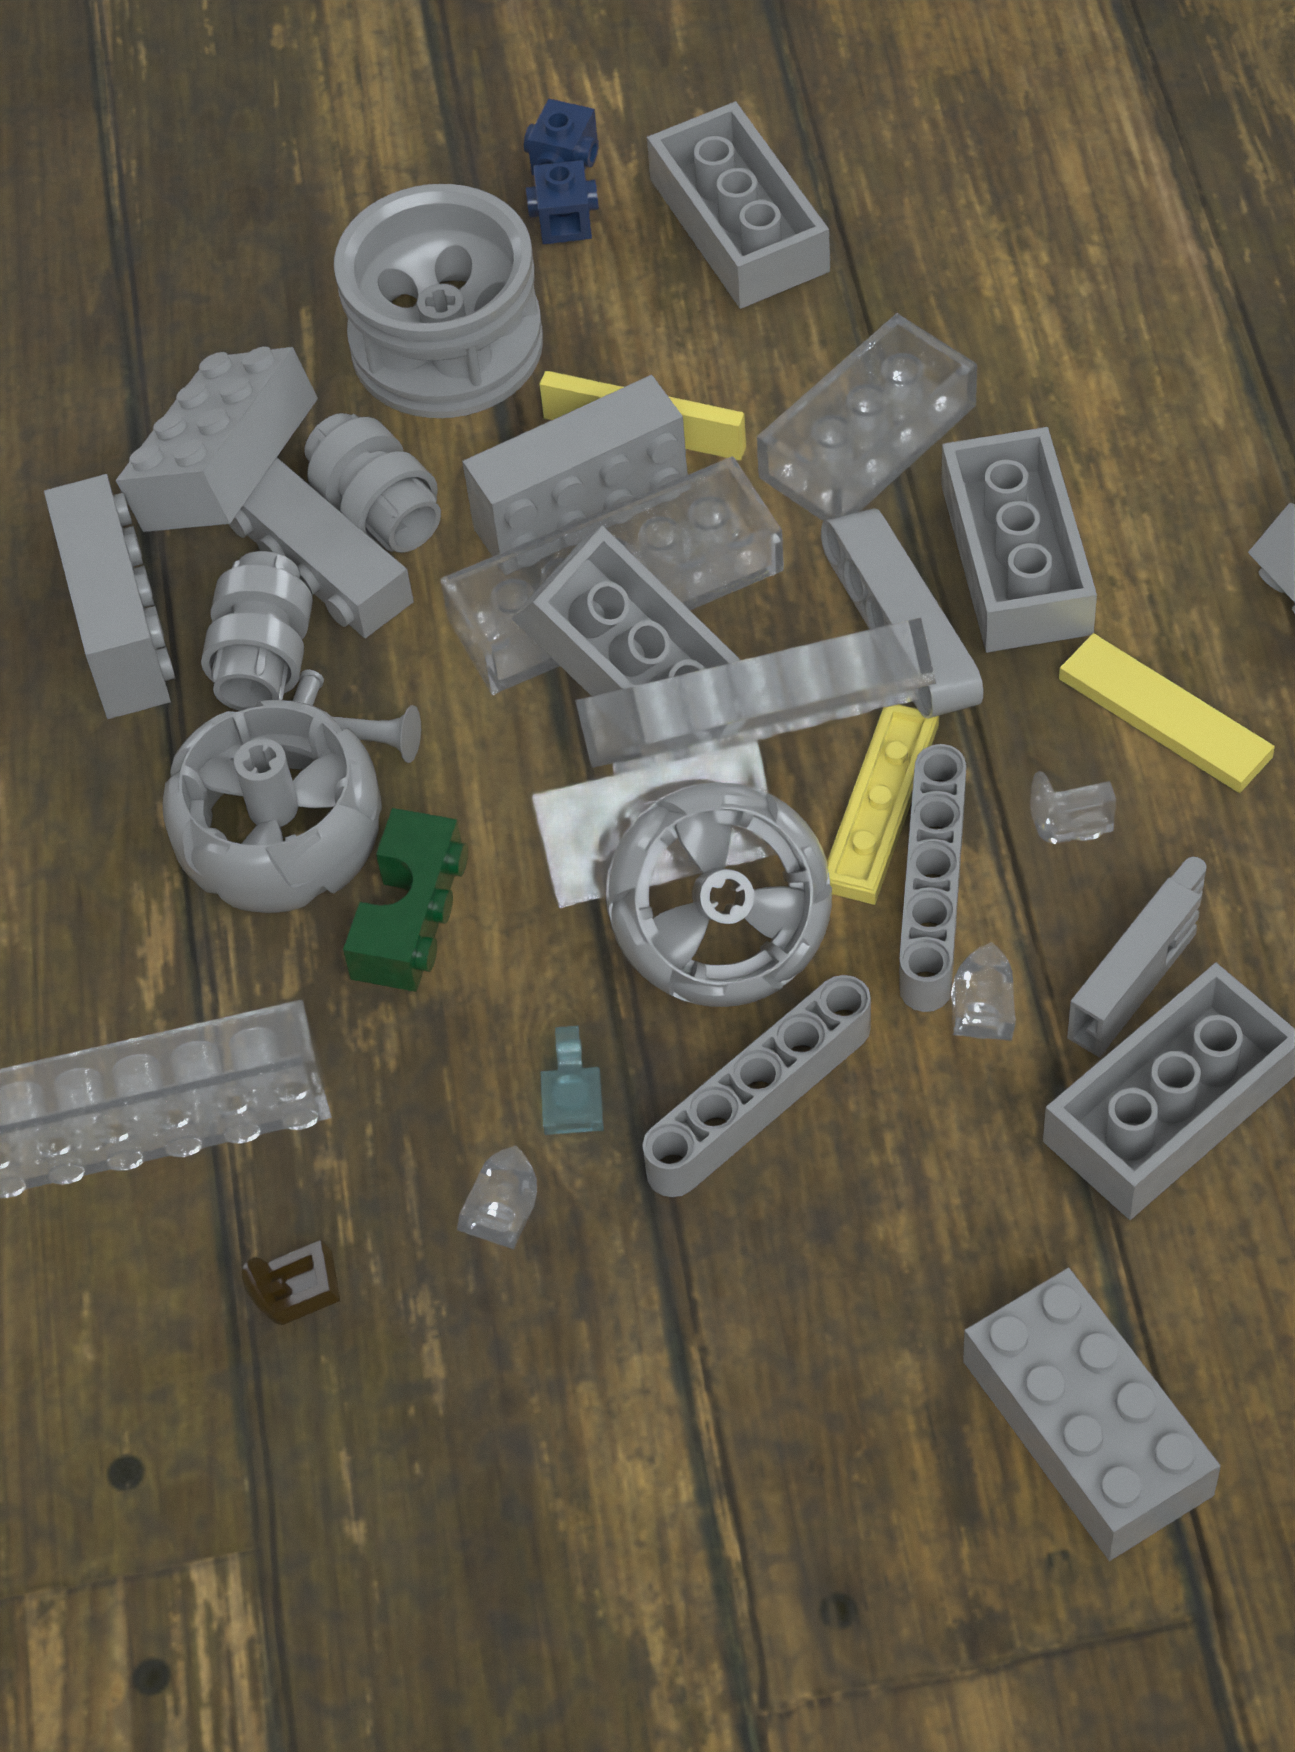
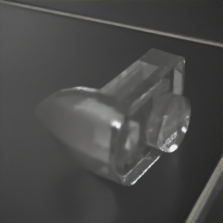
[1030,771,1116,844]
[951,942,1015,1041]
[457,1146,537,1249]

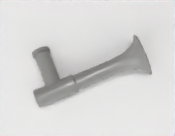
[293,670,421,763]

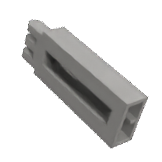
[1067,857,1206,1058]

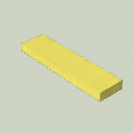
[539,371,746,461]
[1059,633,1275,793]
[827,701,939,905]

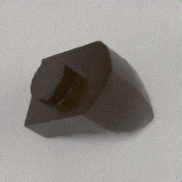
[242,1240,341,1325]

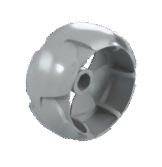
[162,700,382,913]
[606,782,832,1007]

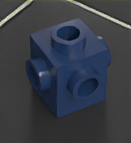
[524,99,599,176]
[526,160,599,244]

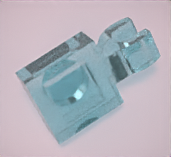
[540,1026,604,1135]

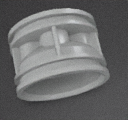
[334,184,543,418]

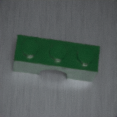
[343,808,468,992]

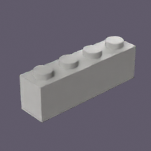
[229,457,414,638]

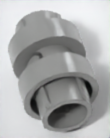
[305,413,441,552]
[201,551,313,711]

